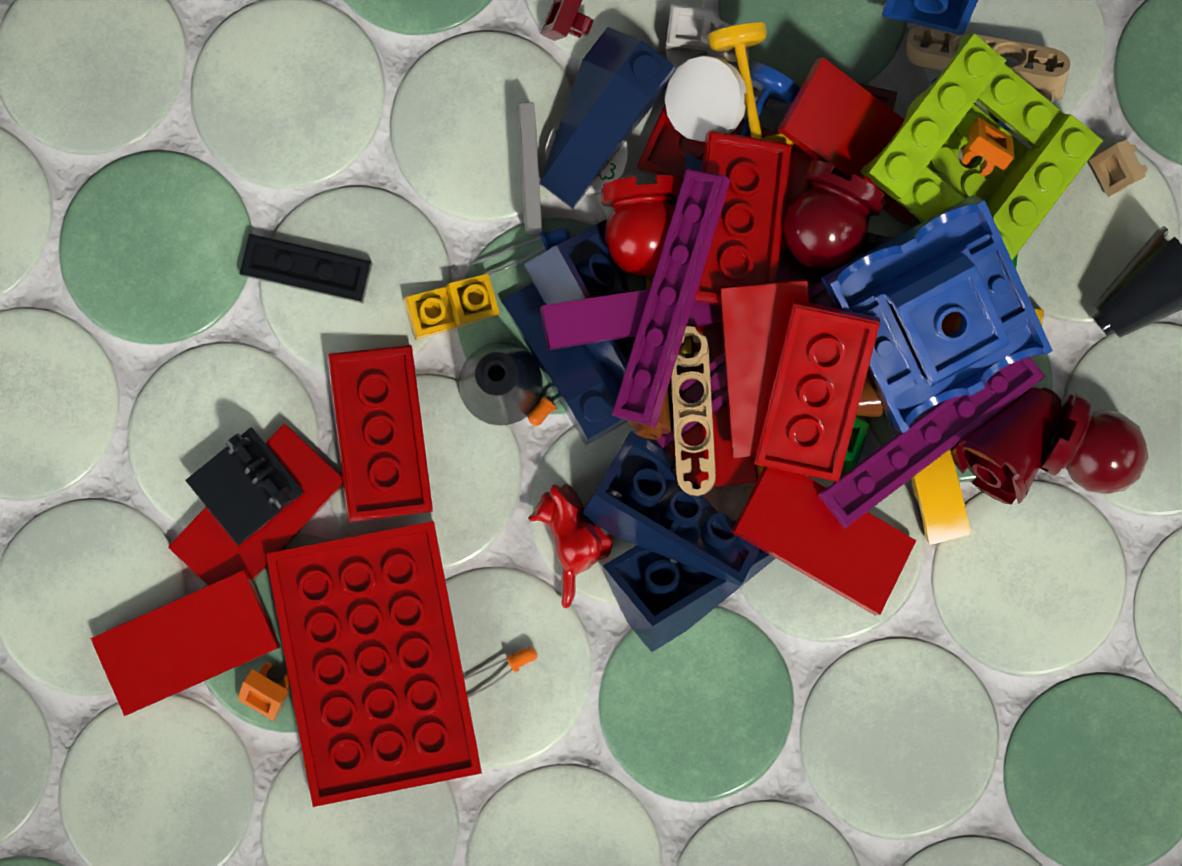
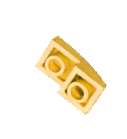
[403,274,500,340]
[911,450,971,545]

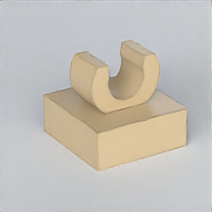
[1089,139,1148,197]

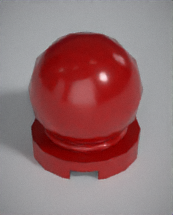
[601,175,683,278]

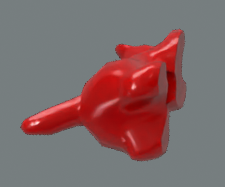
[528,483,612,608]

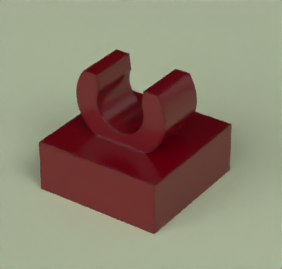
[540,0,594,41]

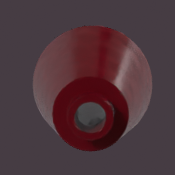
[952,387,1064,505]

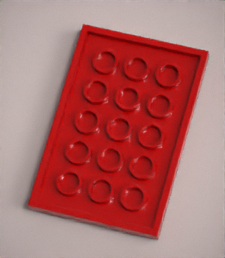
[266,521,482,807]

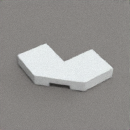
[666,5,749,72]

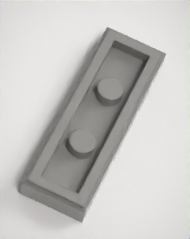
[517,102,543,235]

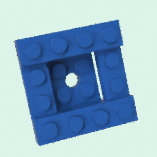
[821,195,1053,433]

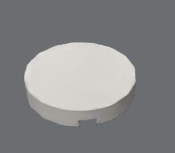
[665,56,747,142]

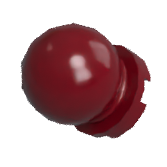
[782,160,887,271]
[1040,393,1148,494]

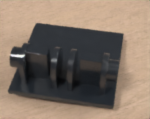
[185,427,305,546]

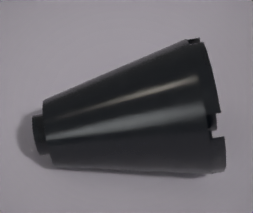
[1092,226,1182,338]
[459,342,543,425]

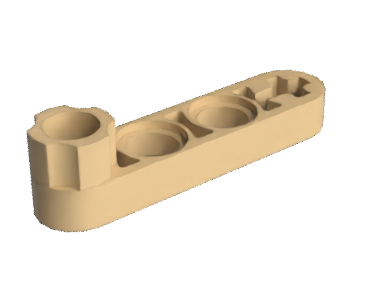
[906,25,1070,103]
[671,326,716,496]

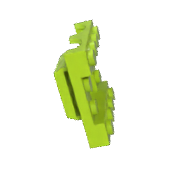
[860,33,1103,260]

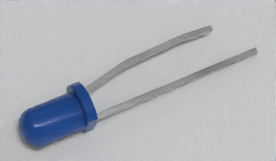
[469,227,570,275]

